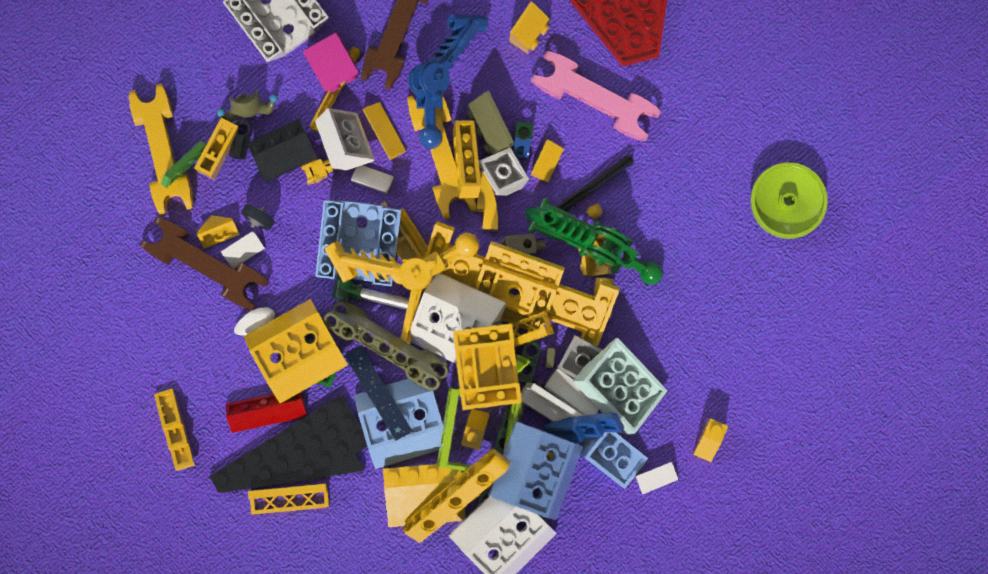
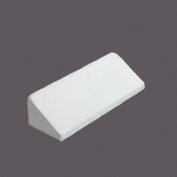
[544,368,599,415]

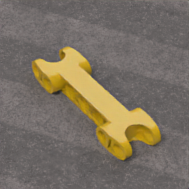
[129,83,194,216]
[407,95,477,220]

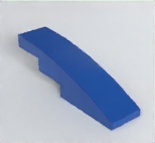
[543,413,624,442]

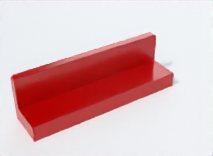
[225,392,307,433]

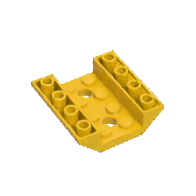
[243,299,348,404]

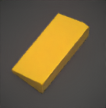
[531,139,564,183]

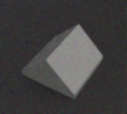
[557,335,603,378]

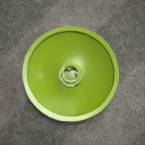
[750,162,828,239]

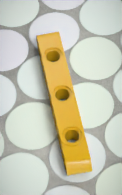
[403,449,510,543]

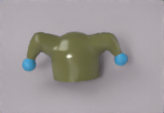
[217,90,278,123]

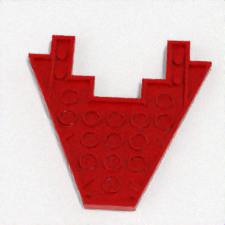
[569,0,667,67]

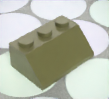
[466,91,514,156]

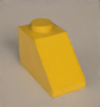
[461,409,490,451]
[693,418,728,462]

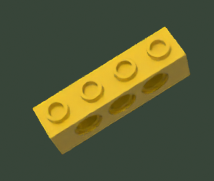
[452,120,481,198]

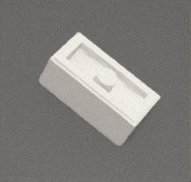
[351,165,394,194]
[221,231,265,269]
[635,462,678,494]

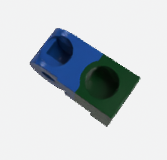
[514,122,534,159]

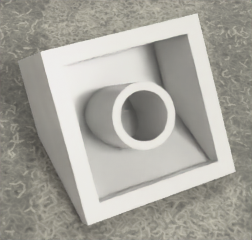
[479,148,529,196]

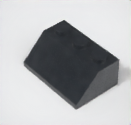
[247,119,318,183]

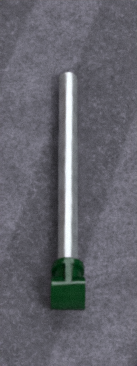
[332,278,502,326]

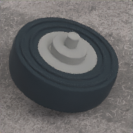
[241,204,275,230]

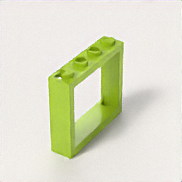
[437,388,522,471]

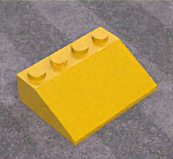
[383,462,466,527]

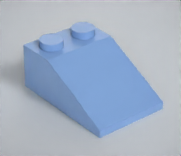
[580,432,648,489]

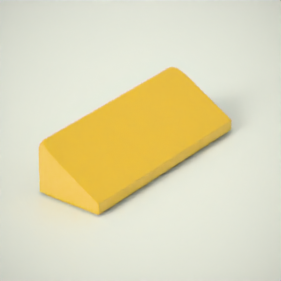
[363,102,406,160]

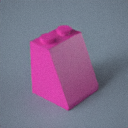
[303,32,360,93]

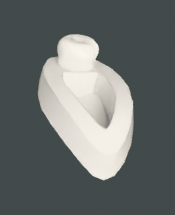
[234,307,275,335]

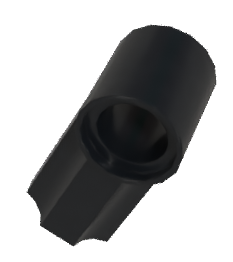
[229,120,253,160]

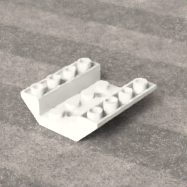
[223,0,329,62]
[411,273,507,364]
[448,496,557,574]

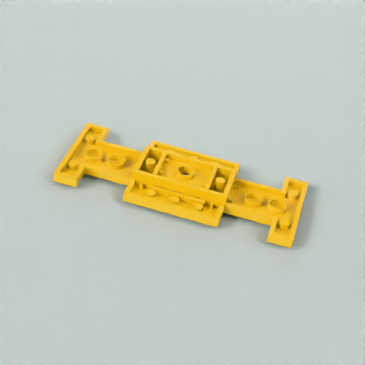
[422,221,620,347]

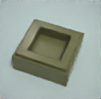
[545,348,555,369]

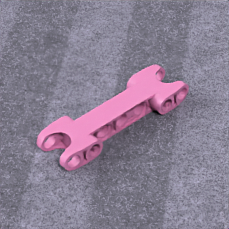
[531,51,661,141]

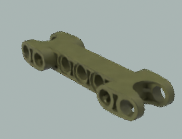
[323,300,450,390]

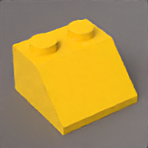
[509,2,550,54]

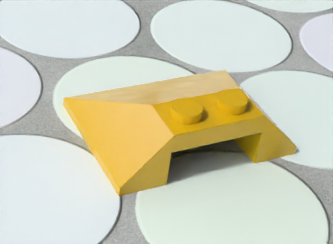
[453,324,522,410]

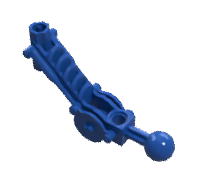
[408,14,488,149]

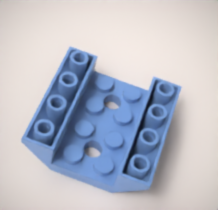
[488,421,583,520]

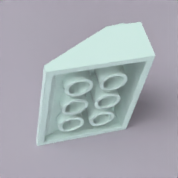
[572,338,667,434]

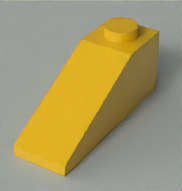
[194,118,238,181]

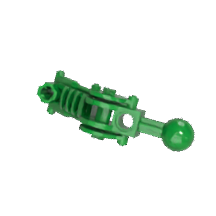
[525,198,663,285]

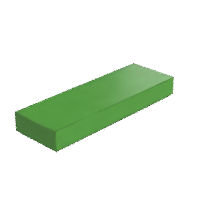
[161,141,206,188]

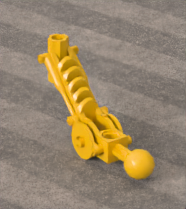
[325,233,479,292]

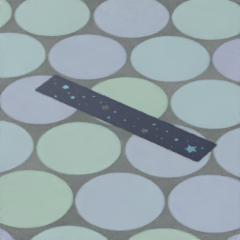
[345,346,413,441]

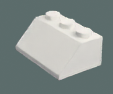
[315,108,375,170]

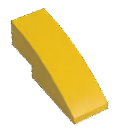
[477,171,498,232]

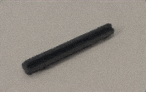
[556,154,634,211]

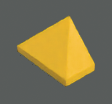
[197,215,240,249]

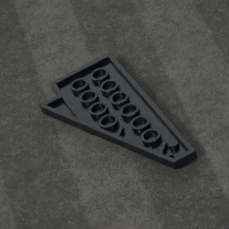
[209,395,368,493]

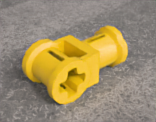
[301,159,342,185]

